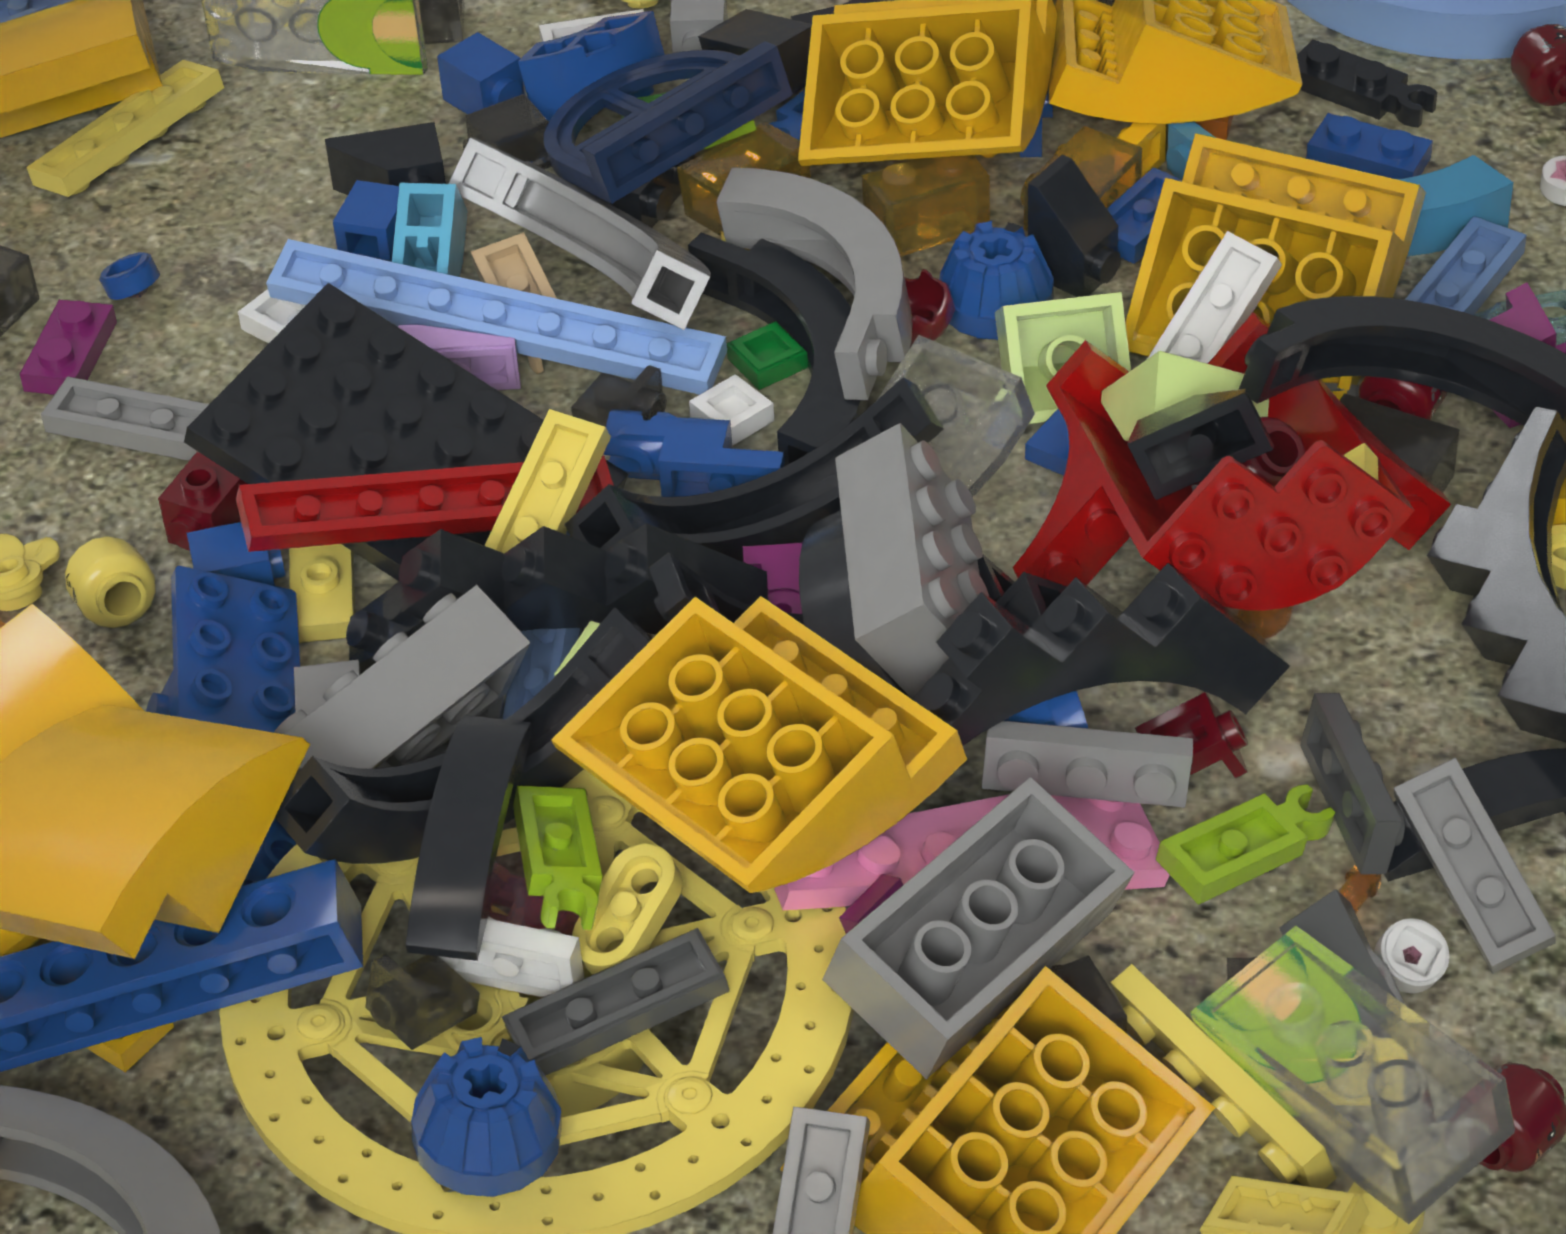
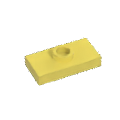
[289,544,355,643]
[1200,1176,1369,1234]

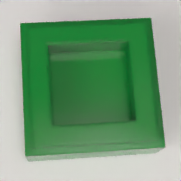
[727,321,808,390]

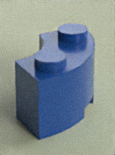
[518,11,665,123]

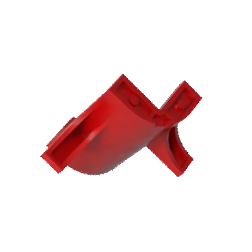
[1012,312,1452,611]

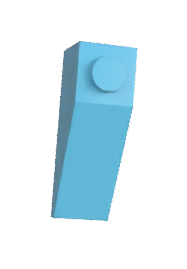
[392,183,468,327]

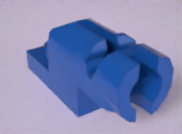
[604,409,784,497]

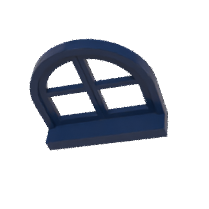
[543,41,793,204]

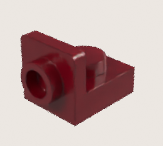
[1135,692,1248,778]

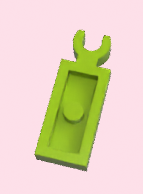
[1155,785,1336,905]
[513,786,602,930]

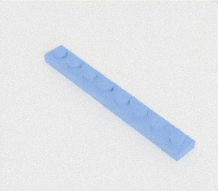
[266,239,727,395]

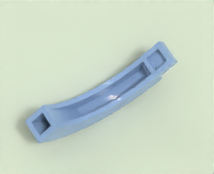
[1287,0,1566,60]

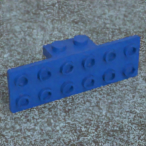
[146,566,300,886]

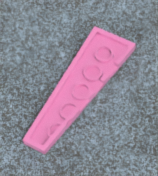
[774,794,1169,910]

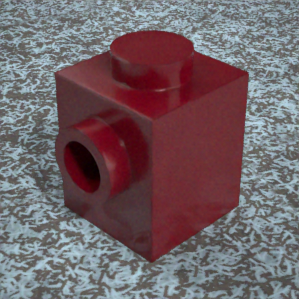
[158,452,247,551]

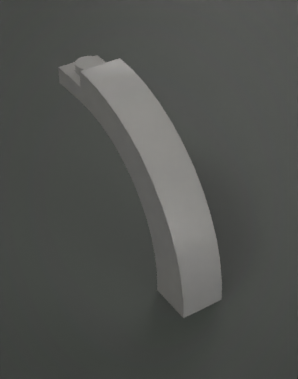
[449,137,711,330]
[716,167,913,400]
[0,1085,220,1234]

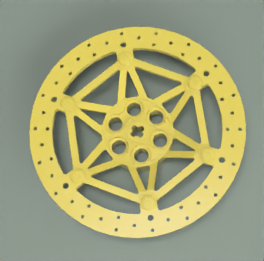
[219,769,854,1234]

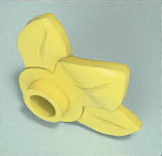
[0,534,61,611]

